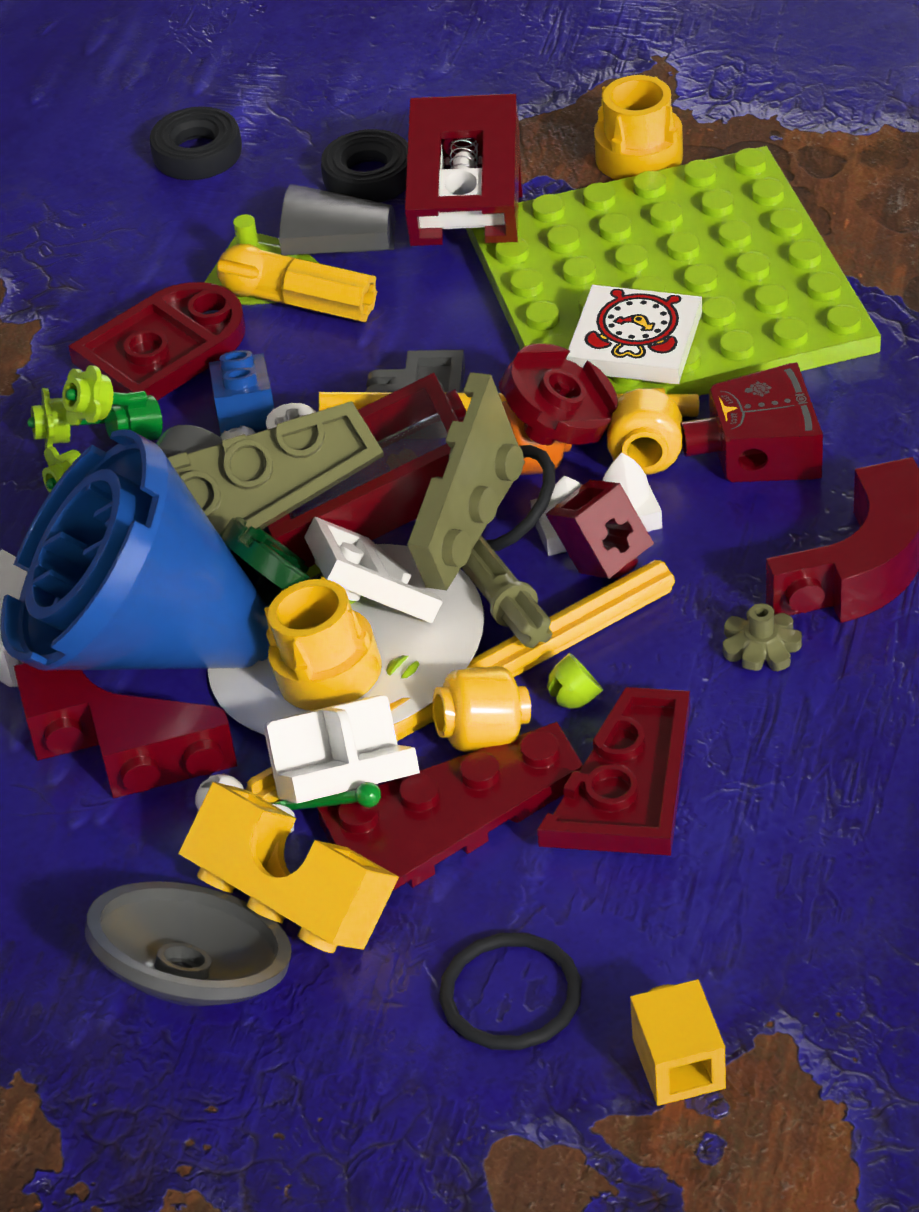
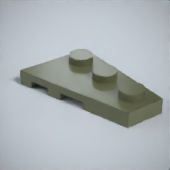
[407,372,525,591]

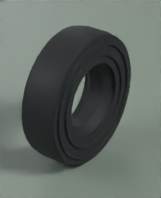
[150,107,242,180]
[321,129,408,202]

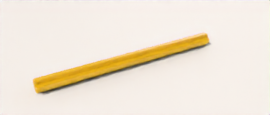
[246,560,675,803]

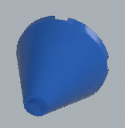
[0,429,270,670]

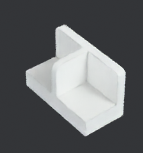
[264,695,420,804]

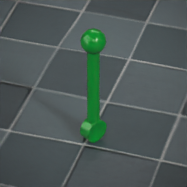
[271,782,381,810]

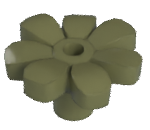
[723,603,802,672]

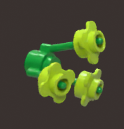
[27,365,163,493]

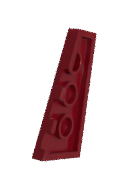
[317,722,583,891]

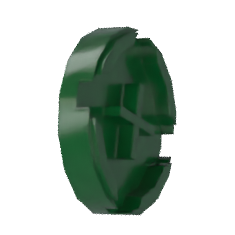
[220,517,322,590]

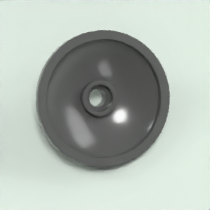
[84,881,292,1006]

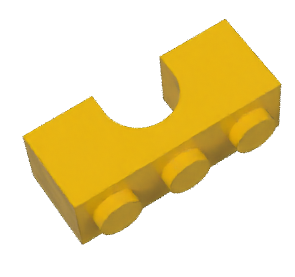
[178,782,399,953]

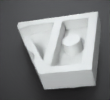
[304,516,443,623]

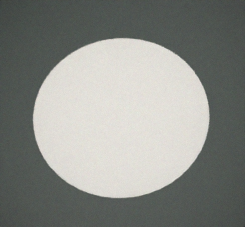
[208,544,484,735]

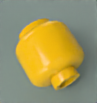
[607,388,683,475]
[432,666,531,752]

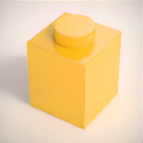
[630,979,726,1106]

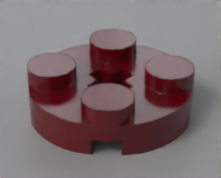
[498,343,618,446]

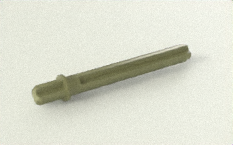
[388,452,552,648]

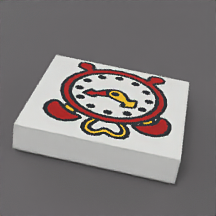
[566,285,702,384]

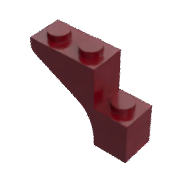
[14,663,237,799]

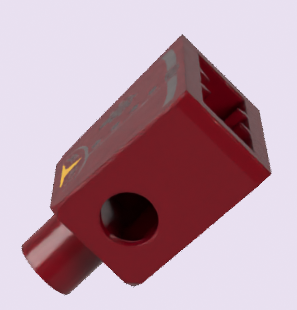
[681,362,823,482]

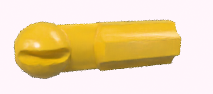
[217,244,378,322]

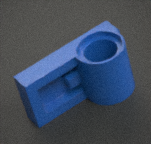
[209,350,274,435]

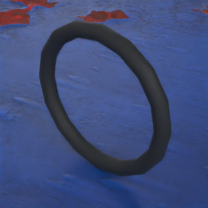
[486,445,555,551]
[439,933,582,1050]

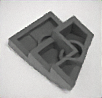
[279,184,395,255]

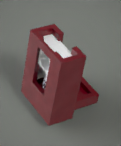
[405,94,523,246]

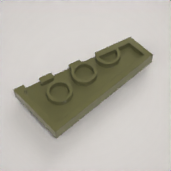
[168,401,384,549]

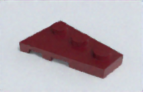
[537,687,690,856]

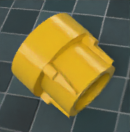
[594,75,683,180]
[264,577,382,711]

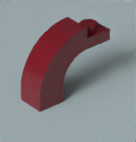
[766,457,919,623]

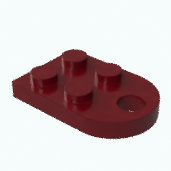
[68,282,246,401]

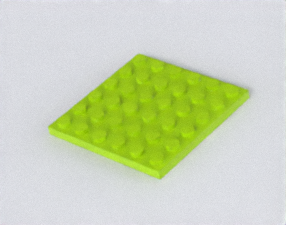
[466,146,881,396]

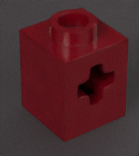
[546,480,654,579]

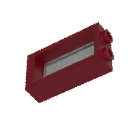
[268,373,467,568]

